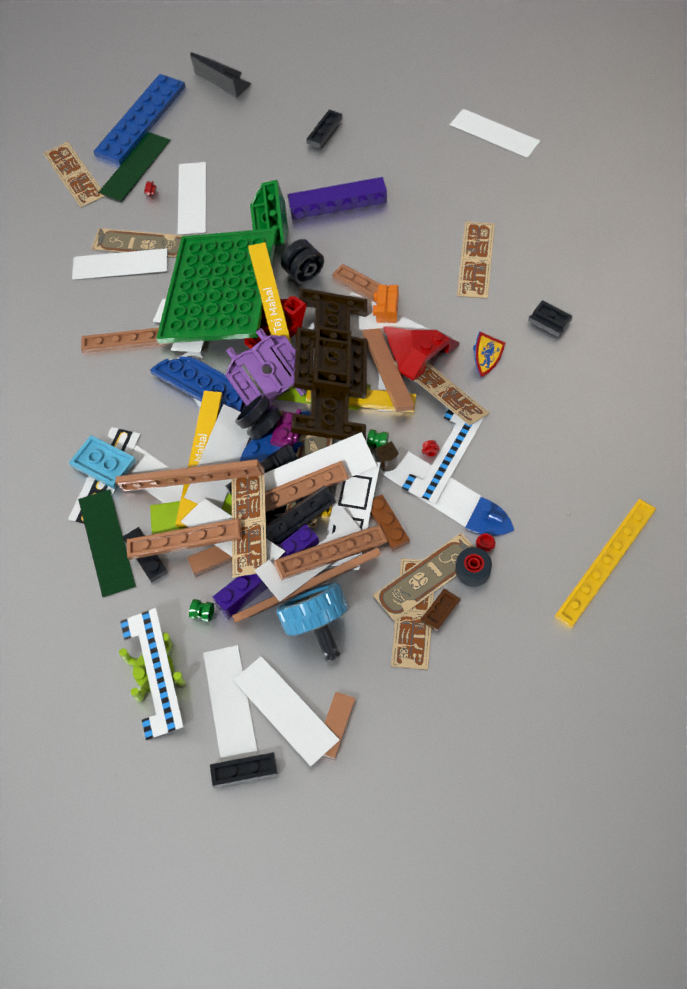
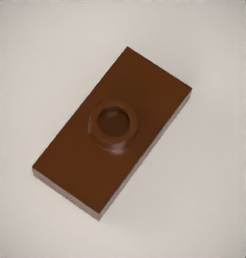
[421,588,461,632]

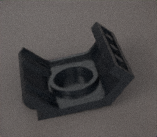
[225,444,336,545]

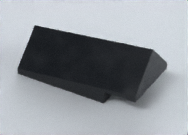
[190,52,251,98]

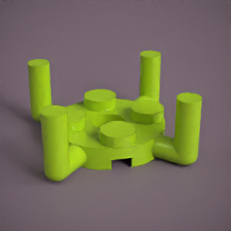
[119,633,185,702]

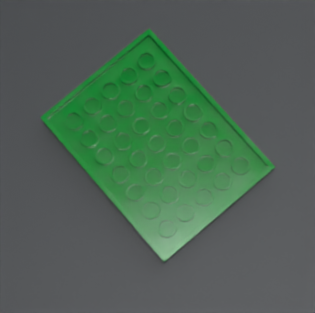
[156,228,278,344]

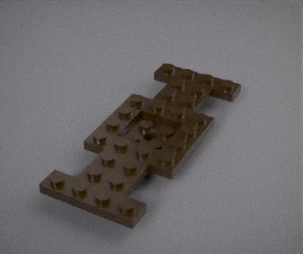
[290,288,367,441]

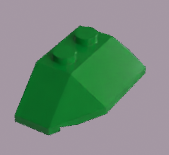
[250,180,289,246]

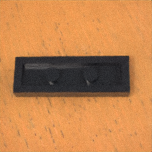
[306,109,343,148]
[122,527,168,583]
[210,752,278,788]

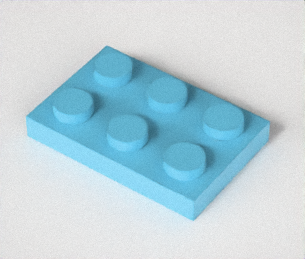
[69,435,136,489]

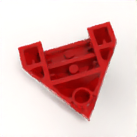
[244,296,307,352]
[383,326,460,381]

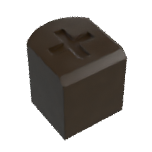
[375,441,399,471]

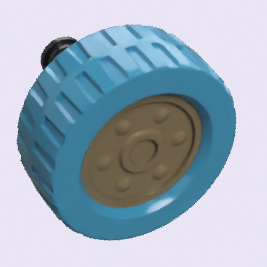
[277,583,348,661]

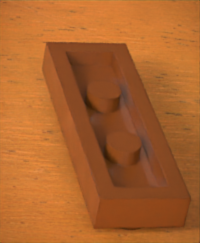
[370,494,410,551]

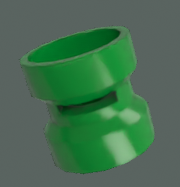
[367,429,389,448]
[189,599,215,622]

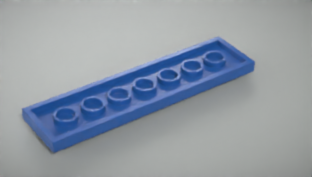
[93,74,186,165]

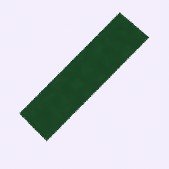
[98,132,171,201]
[78,489,136,597]

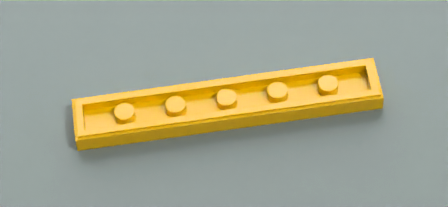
[306,389,416,413]

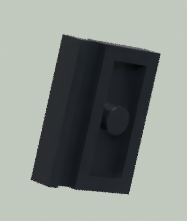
[528,300,573,337]

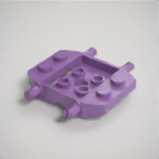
[225,328,307,407]

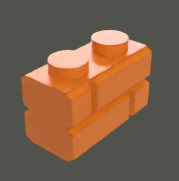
[373,285,399,323]

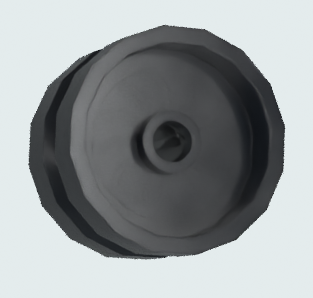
[280,239,325,284]
[235,393,282,441]

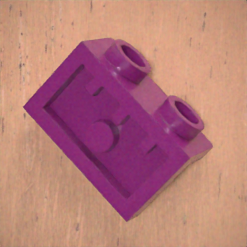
[270,409,302,449]

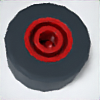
[455,547,492,587]

